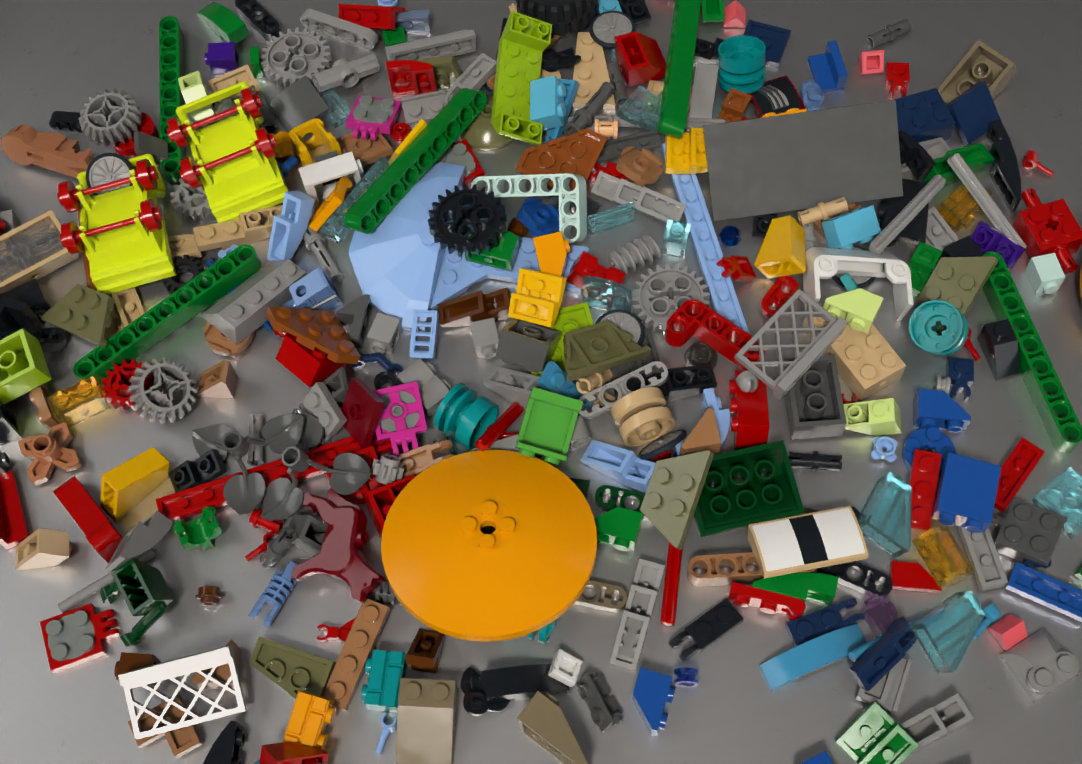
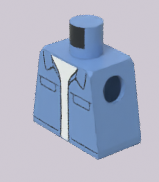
[282,267,344,311]

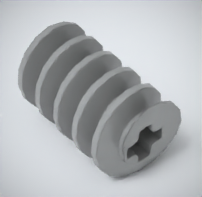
[608,234,662,276]

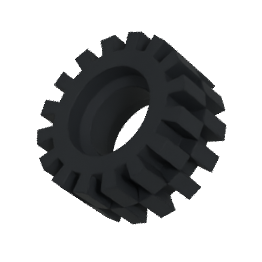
[162,255,205,301]

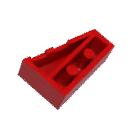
[366,475,415,538]

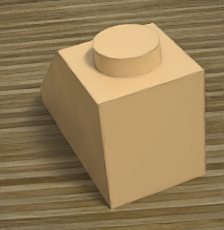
[15,528,72,571]

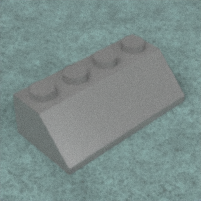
[202,259,306,345]

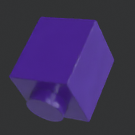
[204,42,239,75]

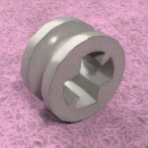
[933,375,951,395]

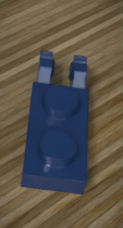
[785,598,865,647]
[850,619,917,691]

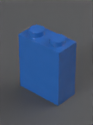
[931,452,1002,533]

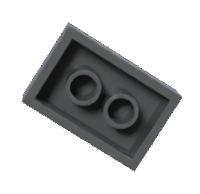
[783,355,847,440]

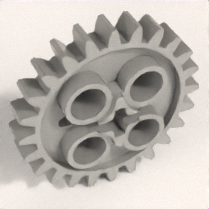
[260,27,332,89]
[631,263,710,336]

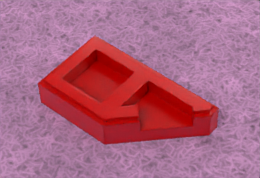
[890,561,942,593]

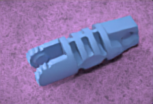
[800,80,824,111]
[248,561,298,628]

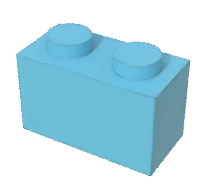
[530,75,567,131]
[821,205,881,249]

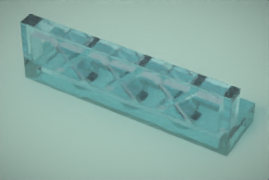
[319,156,389,244]

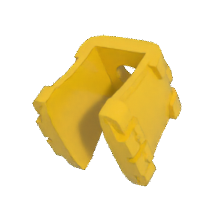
[289,118,342,167]

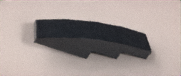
[986,119,1022,213]

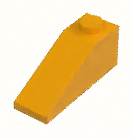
[533,231,571,277]

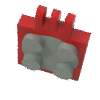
[434,139,485,186]
[40,603,120,673]

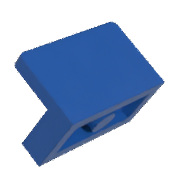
[808,40,848,93]

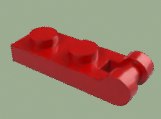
[728,582,806,621]

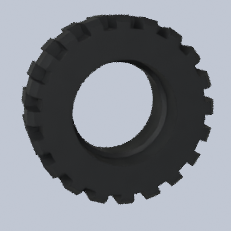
[516,0,599,37]

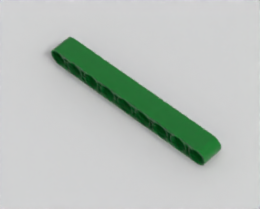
[658,0,701,139]
[159,16,186,186]
[344,88,487,234]
[73,244,261,388]
[982,251,1082,453]

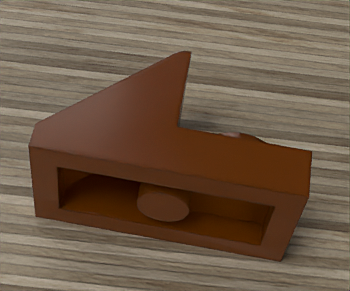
[406,628,445,674]

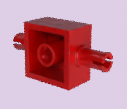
[1012,188,1082,274]

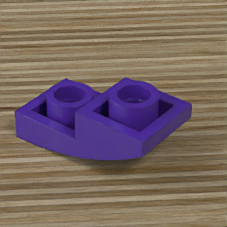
[970,221,1025,269]

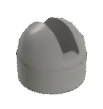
[736,370,759,393]

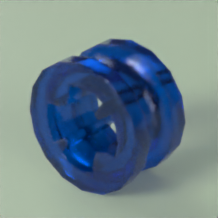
[674,667,699,687]

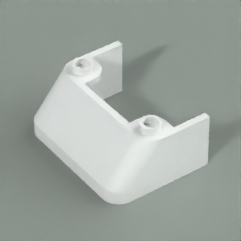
[803,247,913,322]

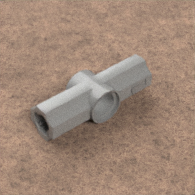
[311,54,380,93]

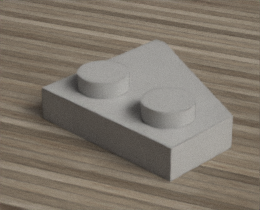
[900,207,959,251]

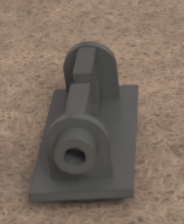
[576,671,623,733]

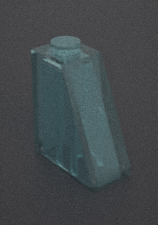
[857,472,912,558]
[909,590,985,673]

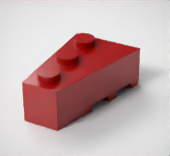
[729,370,770,451]

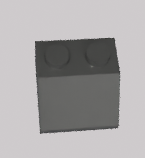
[495,319,562,373]

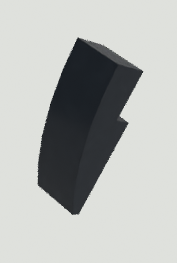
[482,664,569,703]

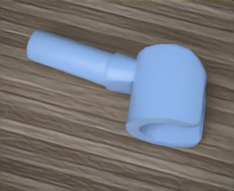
[375,713,397,754]

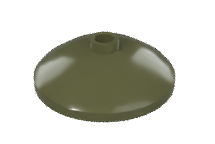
[459,94,516,151]

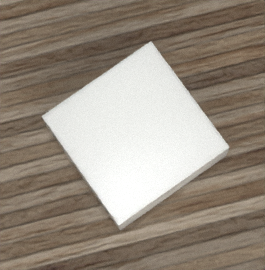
[548,649,583,687]

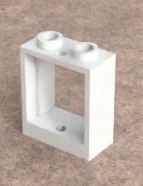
[298,151,367,212]

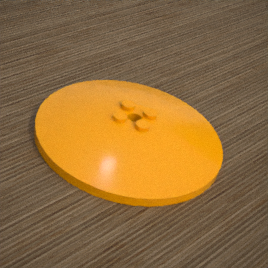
[381,450,597,642]

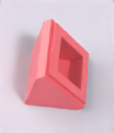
[723,0,746,28]
[858,50,884,75]
[988,614,1028,651]

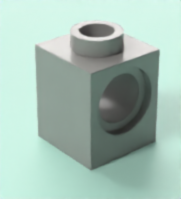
[367,312,403,355]
[470,317,499,359]

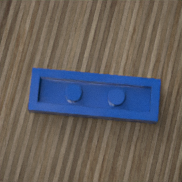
[1005,562,1082,622]

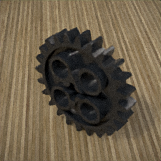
[428,184,507,257]

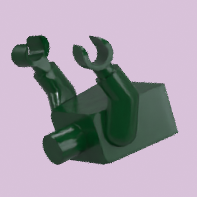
[100,558,174,647]

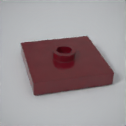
[341,377,384,447]

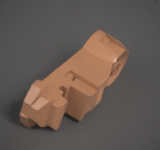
[1,125,94,178]

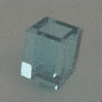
[662,220,691,259]

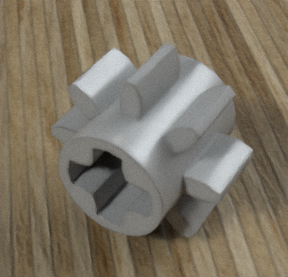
[371,454,405,485]

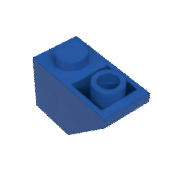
[913,389,971,433]
[632,667,676,737]

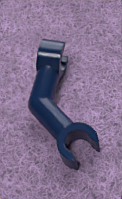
[352,352,403,373]

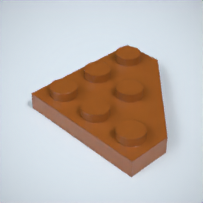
[515,128,607,190]
[265,306,361,364]

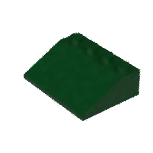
[694,440,805,537]

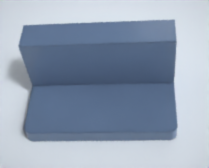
[395,10,431,33]

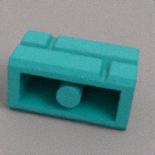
[361,650,407,713]

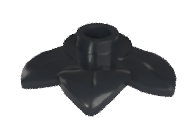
[541,47,581,72]
[460,667,511,716]

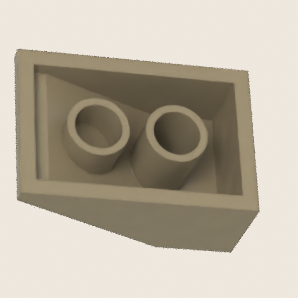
[937,40,1017,104]
[396,678,459,764]
[517,691,588,764]

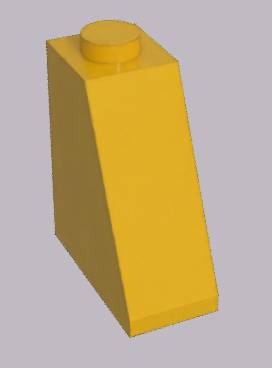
[754,215,806,279]
[100,447,169,523]

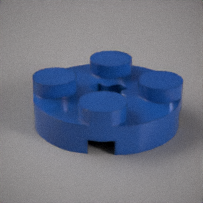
[516,198,559,237]
[902,427,957,478]

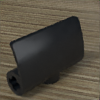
[878,179,929,247]

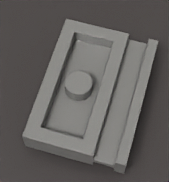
[401,90,447,128]
[299,382,347,444]
[856,658,912,714]

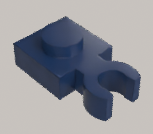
[946,357,974,401]

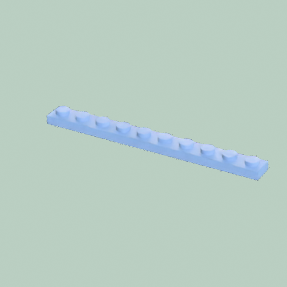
[662,143,749,343]

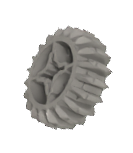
[78,88,142,147]
[128,357,198,424]

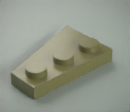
[413,55,463,89]
[249,637,336,699]

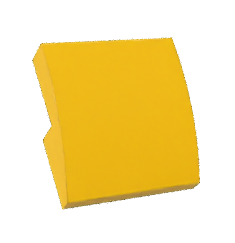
[665,127,708,174]
[508,267,567,327]

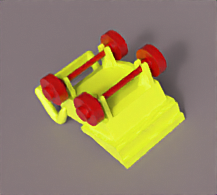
[166,81,289,223]
[57,153,176,295]

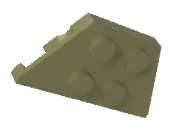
[917,256,999,335]
[40,284,115,348]
[563,320,652,382]
[640,450,714,550]

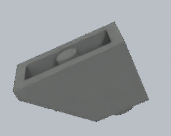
[288,515,328,555]

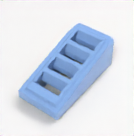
[409,310,438,360]

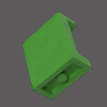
[515,387,583,465]

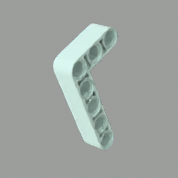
[471,173,587,243]

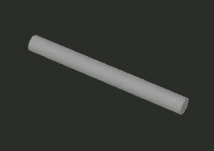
[58,548,157,613]

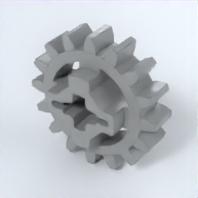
[170,178,213,221]

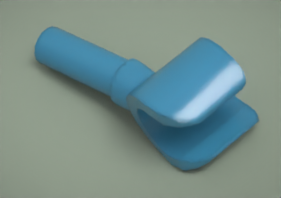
[971,603,1001,639]

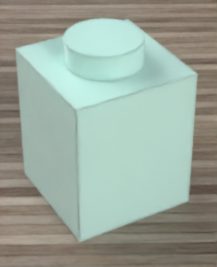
[1025,253,1065,294]

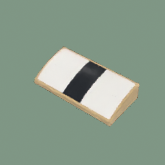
[748,505,869,579]

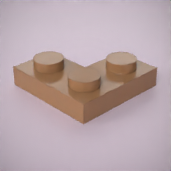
[128,694,203,759]

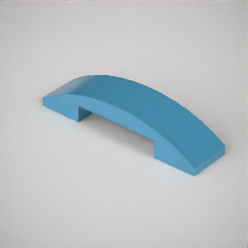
[759,624,867,692]

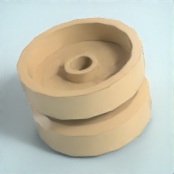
[611,387,675,447]

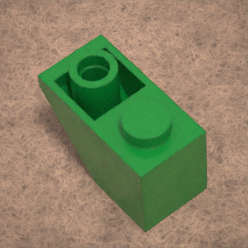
[594,506,643,551]

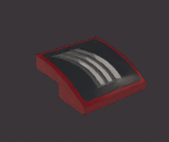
[748,76,805,118]

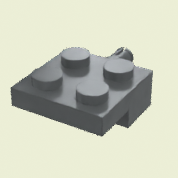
[991,498,1067,566]

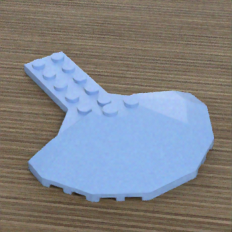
[348,162,589,332]

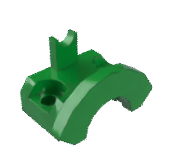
[172,507,222,551]

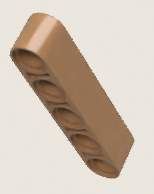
[687,552,817,587]

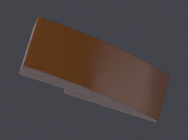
[437,288,512,327]

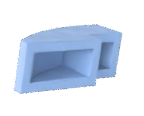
[266,190,315,261]
[580,440,656,493]

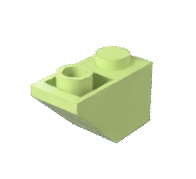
[178,71,215,123]
[823,288,884,334]
[843,398,902,436]

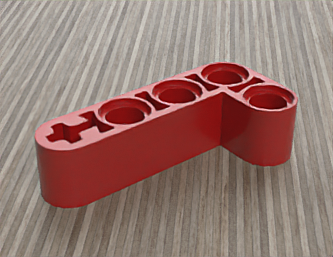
[665,299,765,371]
[53,476,123,563]

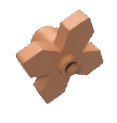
[18,422,82,486]

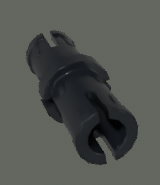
[788,451,842,472]

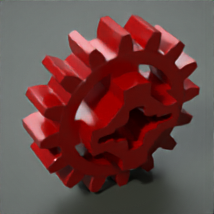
[101,359,154,411]

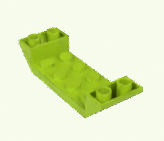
[491,11,552,146]

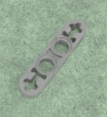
[300,8,379,50]
[578,361,669,419]

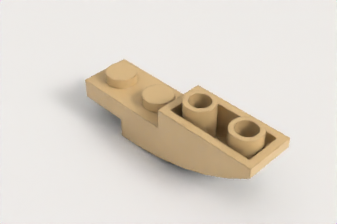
[193,205,283,252]

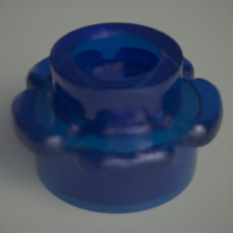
[719,226,741,247]

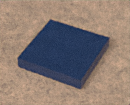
[743,20,791,68]
[947,81,1001,145]

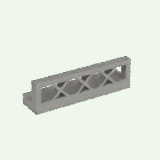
[385,29,476,61]

